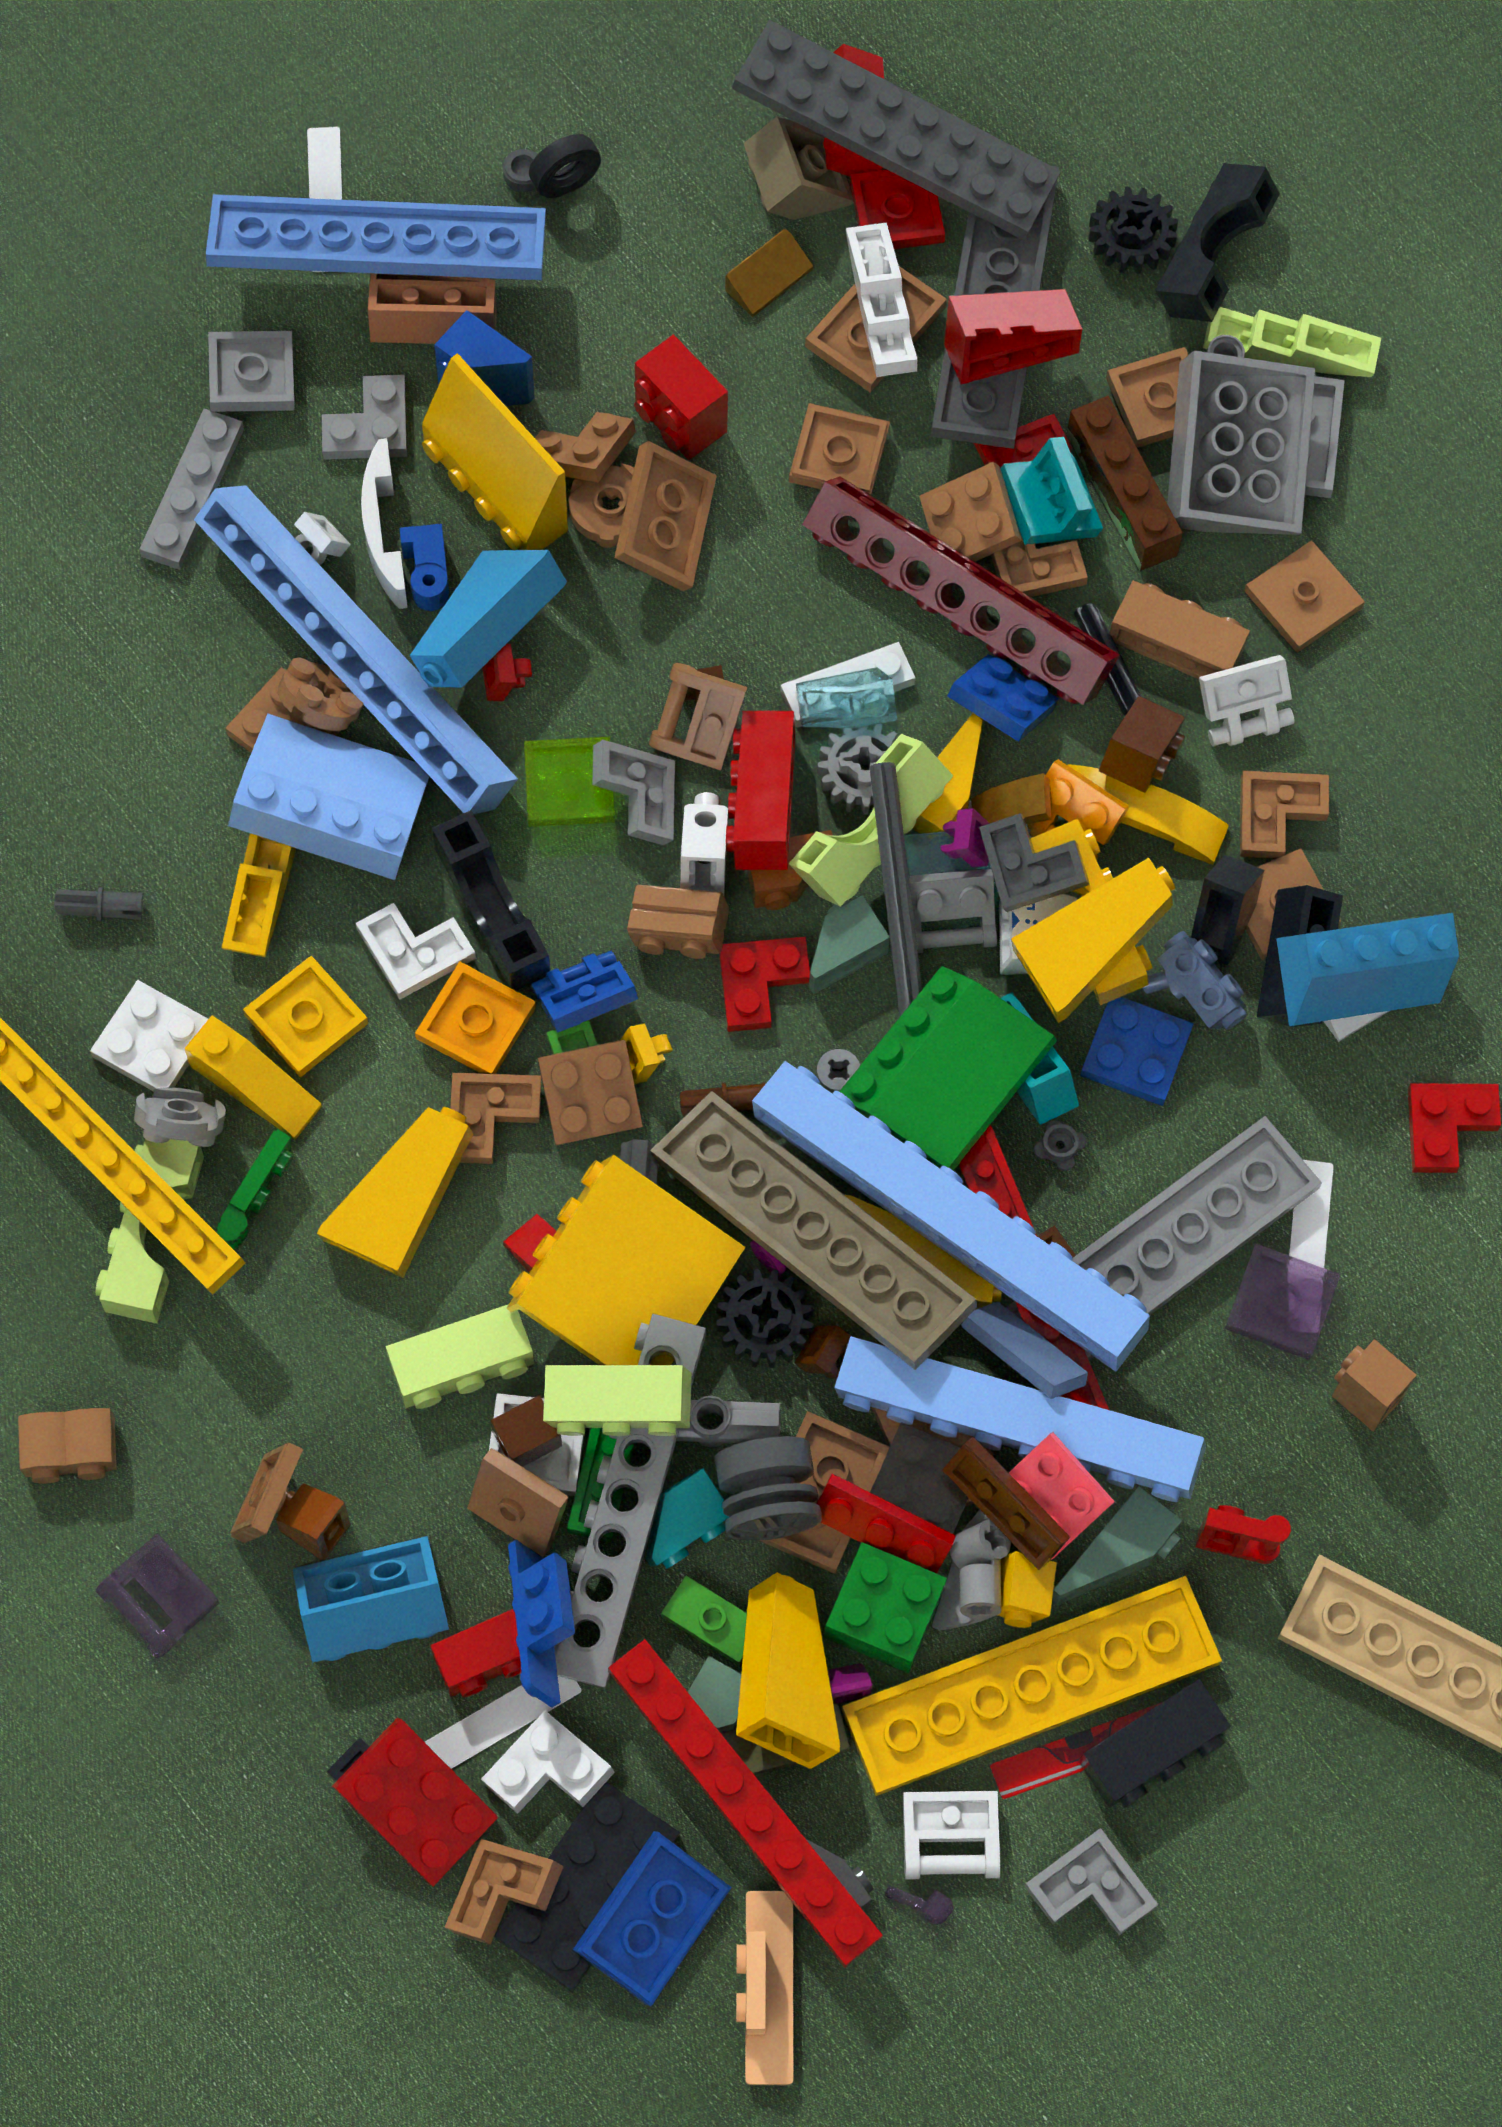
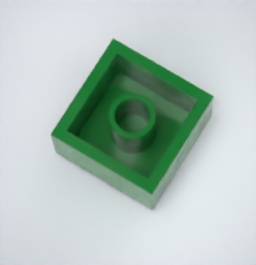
[824,1542,947,1674]

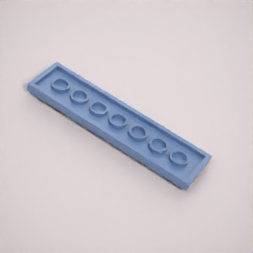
[206,194,546,280]

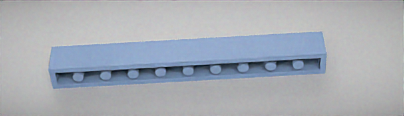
[194,485,518,814]
[752,1061,1150,1372]

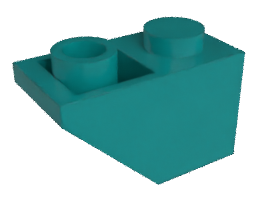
[646,1468,729,1569]

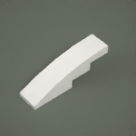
[846,222,917,377]

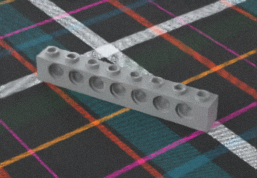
[554,1313,706,1689]

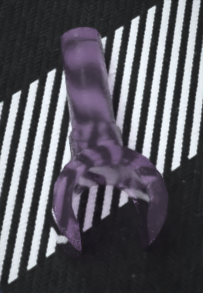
[885,1886,954,1925]

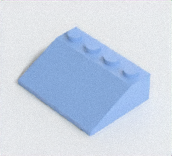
[228,713,429,880]

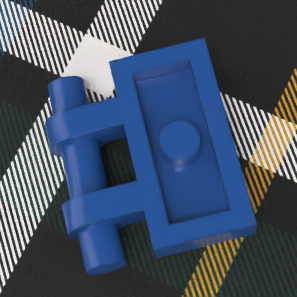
[531,950,638,1033]

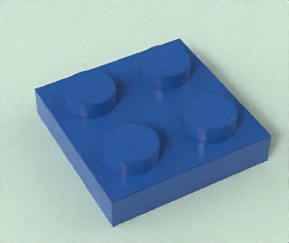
[947,654,1059,742]
[1080,997,1194,1106]

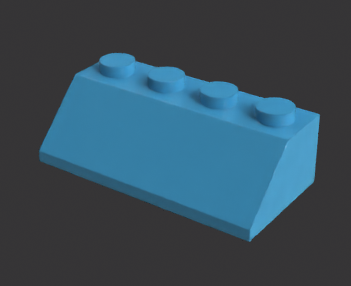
[1276,913,1459,1026]

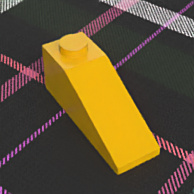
[912,713,983,847]
[184,1015,322,1140]

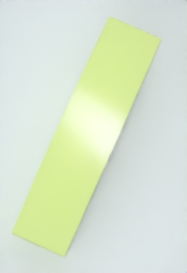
[1203,307,1381,377]

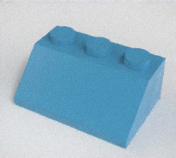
[293,1536,449,1663]

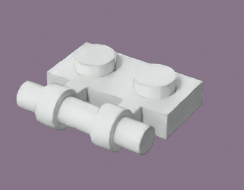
[1199,655,1295,747]

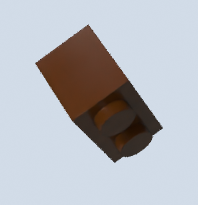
[1099,696,1186,793]

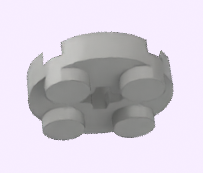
[134,1087,226,1147]

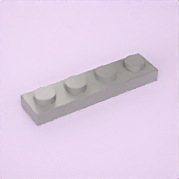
[139,409,244,570]

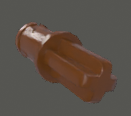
[680,1082,766,1116]

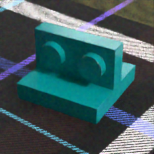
[1000,437,1103,545]

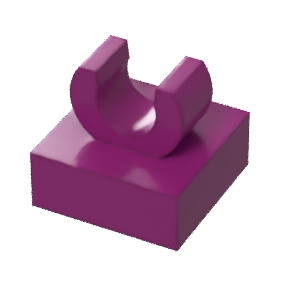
[940,808,990,867]

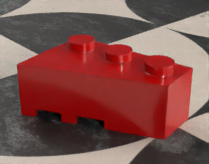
[944,289,1082,385]

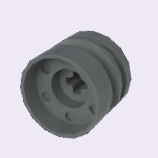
[715,1436,822,1541]

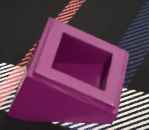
[828,1663,872,1704]

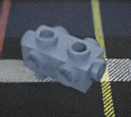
[1143,931,1248,1030]

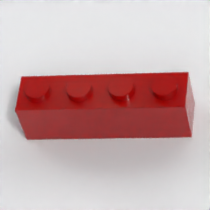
[726,711,796,870]

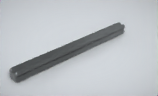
[870,762,922,1016]

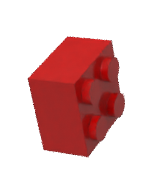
[634,334,728,460]

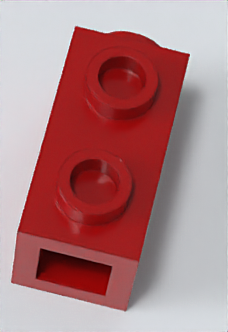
[430,1609,522,1698]

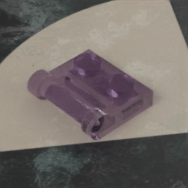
[95,1533,220,1659]

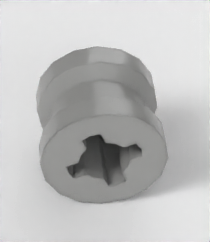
[816,1049,860,1093]

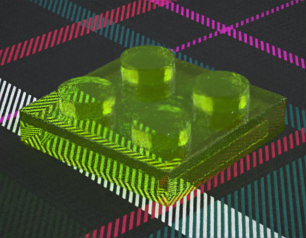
[524,737,615,827]

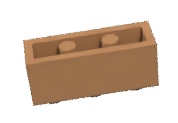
[1109,580,1250,679]

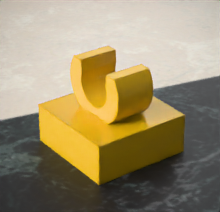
[620,1023,673,1084]

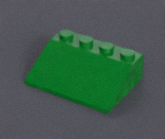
[839,966,1057,1170]

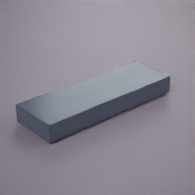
[962,1301,1088,1399]

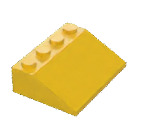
[422,353,568,550]

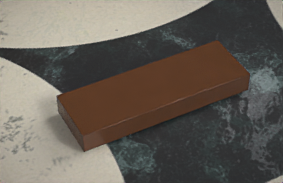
[942,1437,1070,1570]

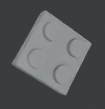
[208,331,294,412]

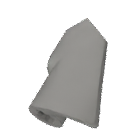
[932,1509,1011,1630]

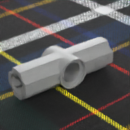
[676,1396,780,1447]

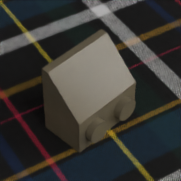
[743,116,854,220]

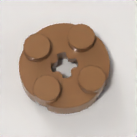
[569,463,634,548]
[278,658,364,731]

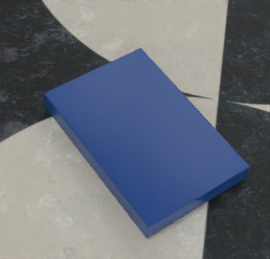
[573,1831,732,2006]

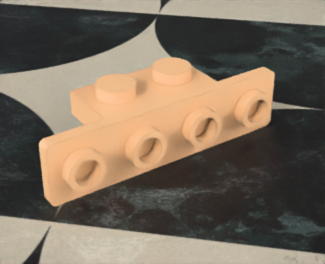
[736,1891,793,2086]

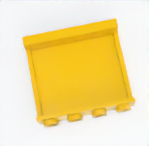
[506,1155,745,1365]

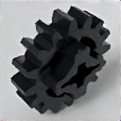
[1088,187,1178,274]
[716,1269,814,1368]

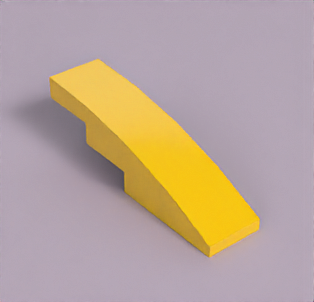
[221,833,296,957]

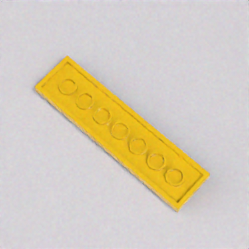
[842,1576,1222,1796]

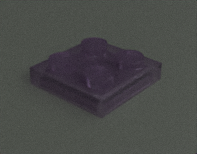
[1225,1243,1341,1360]

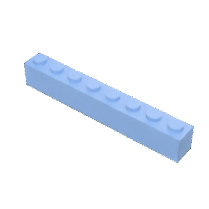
[834,1336,1206,1502]

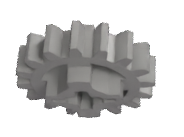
[817,721,897,814]

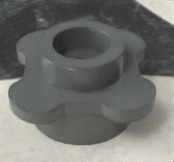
[1034,1120,1086,1171]

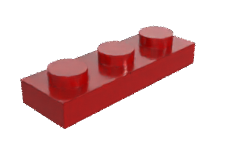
[816,1474,956,1573]

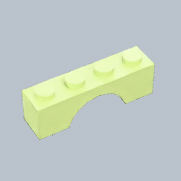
[789,734,953,907]
[95,1139,204,1323]

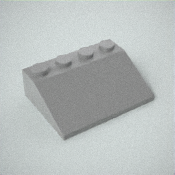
[1167,350,1315,535]

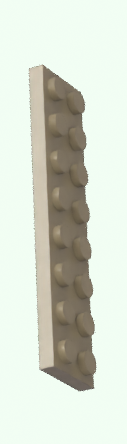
[650,1091,977,1370]

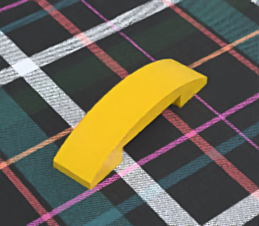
[1068,764,1229,865]

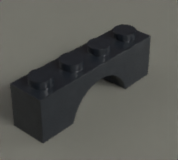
[1155,163,1280,322]
[432,810,550,991]

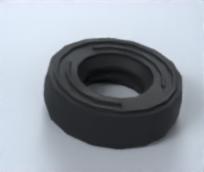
[529,134,601,198]

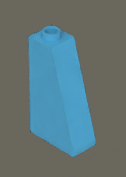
[410,550,567,688]

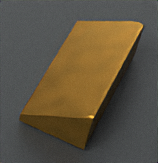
[725,228,814,317]

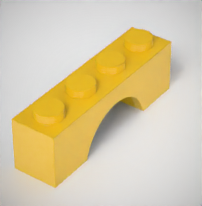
[1030,819,1153,1005]

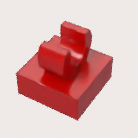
[482,644,532,701]

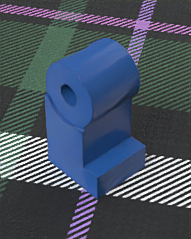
[400,524,449,611]

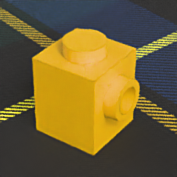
[997,1551,1057,1628]

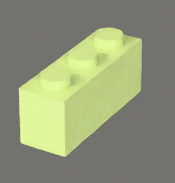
[385,1304,534,1409]
[543,1365,692,1436]

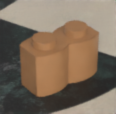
[18,1408,117,1484]

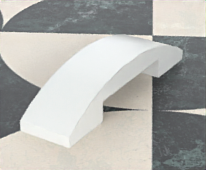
[361,438,408,609]

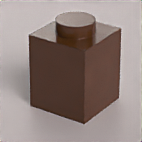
[490,1395,562,1467]

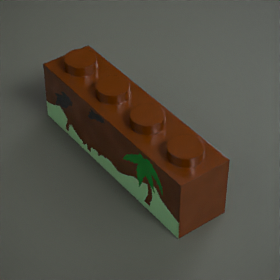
[1067,395,1183,571]

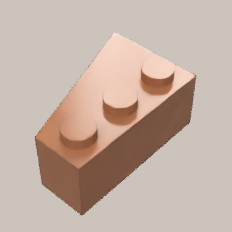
[368,273,497,344]

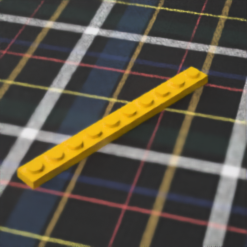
[0,1018,245,1295]

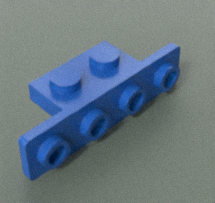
[508,1540,575,1708]

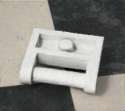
[903,1791,1000,1880]

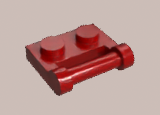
[1195,1505,1291,1564]

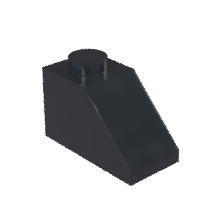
[1191,855,1265,965]

